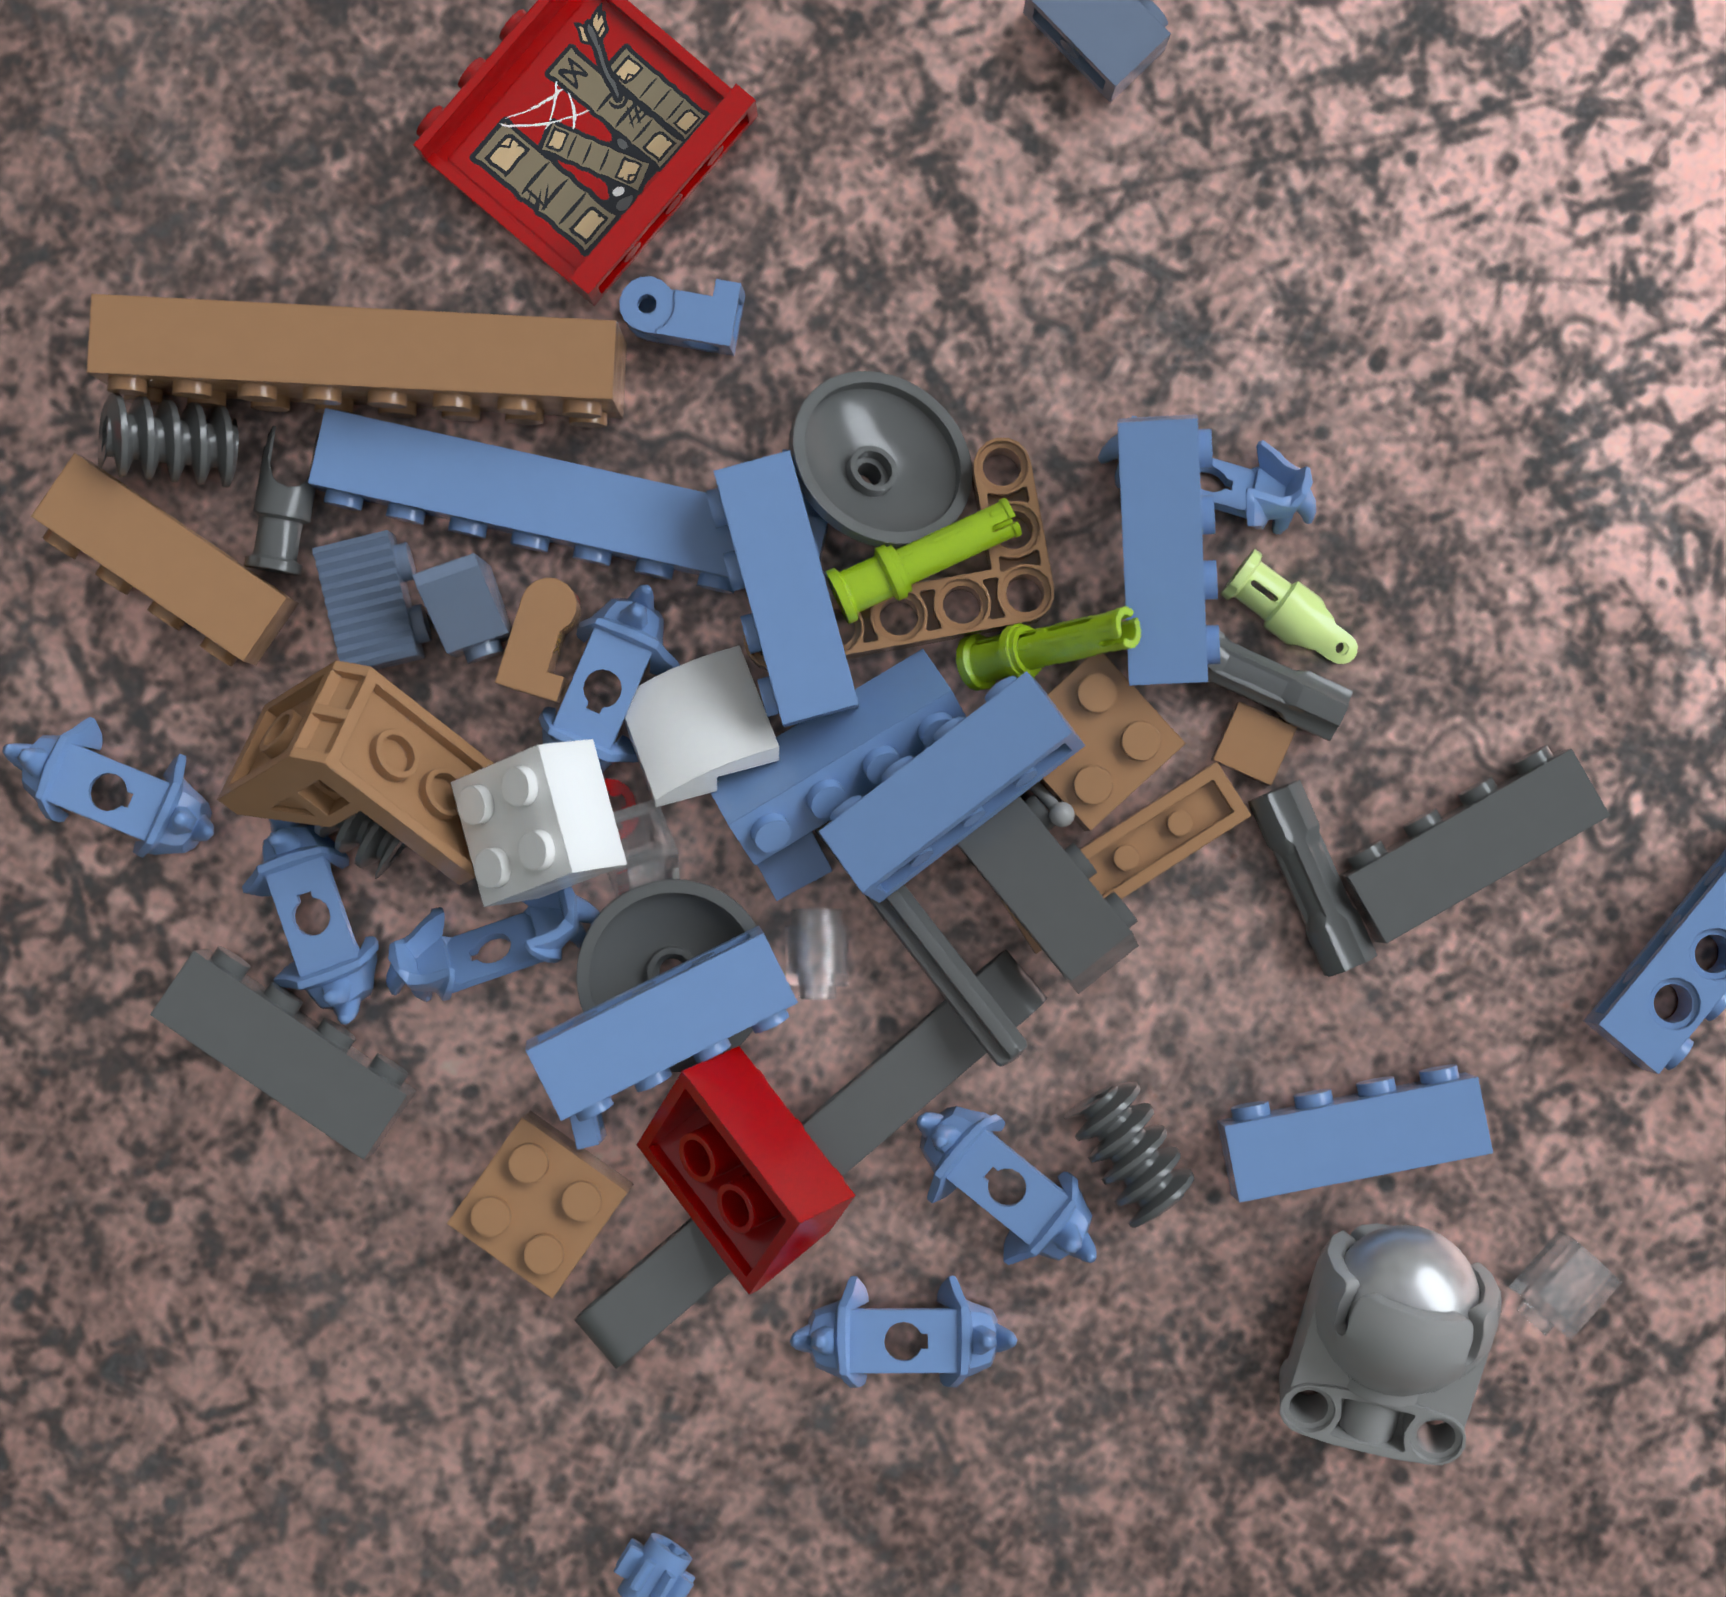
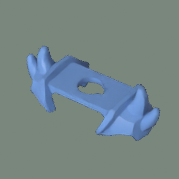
[1098,416,1316,535]
[538,585,680,774]
[2,717,214,858]
[242,819,379,1024]
[386,886,600,1002]
[916,1106,1097,1265]
[790,1276,1017,1388]

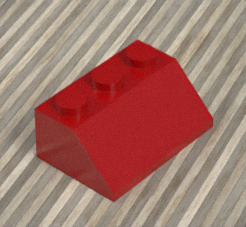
[636,1046,856,1295]

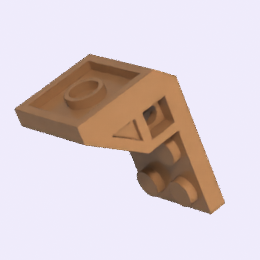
[217,660,494,886]

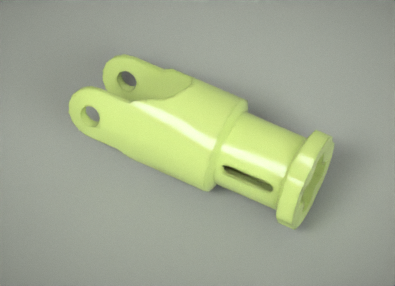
[1220,549,1358,664]

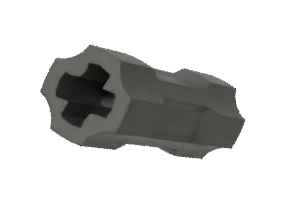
[1202,630,1353,741]
[1248,780,1378,977]

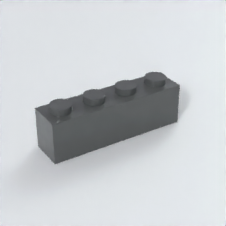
[1339,745,1610,944]
[956,795,1139,994]
[150,946,417,1160]

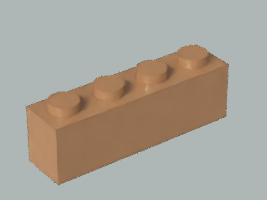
[31,453,299,667]

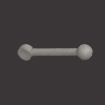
[1030,781,1075,827]

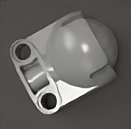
[1279,1223,1502,1465]

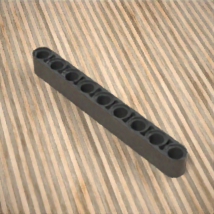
[574,949,1047,1369]

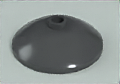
[789,371,972,549]
[576,879,757,1072]

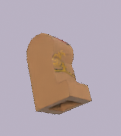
[495,577,582,704]

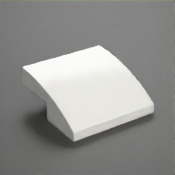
[618,645,779,808]

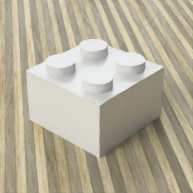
[451,739,627,907]

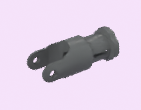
[244,426,319,576]

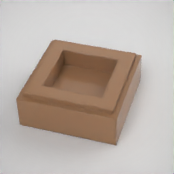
[1211,702,1297,786]

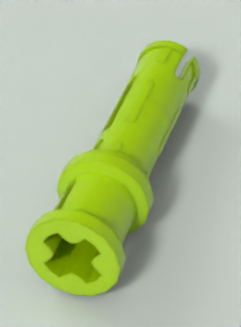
[824,498,1022,624]
[956,606,1141,691]

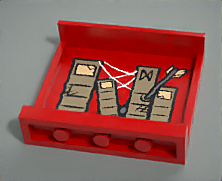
[413,0,758,306]

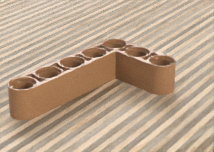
[744,438,1054,671]

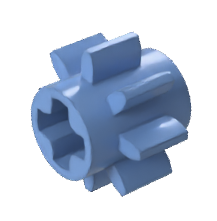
[613,1533,695,1597]

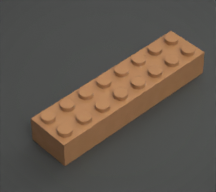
[87,294,627,428]

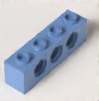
[1583,849,1726,1074]

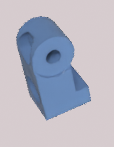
[619,276,745,356]

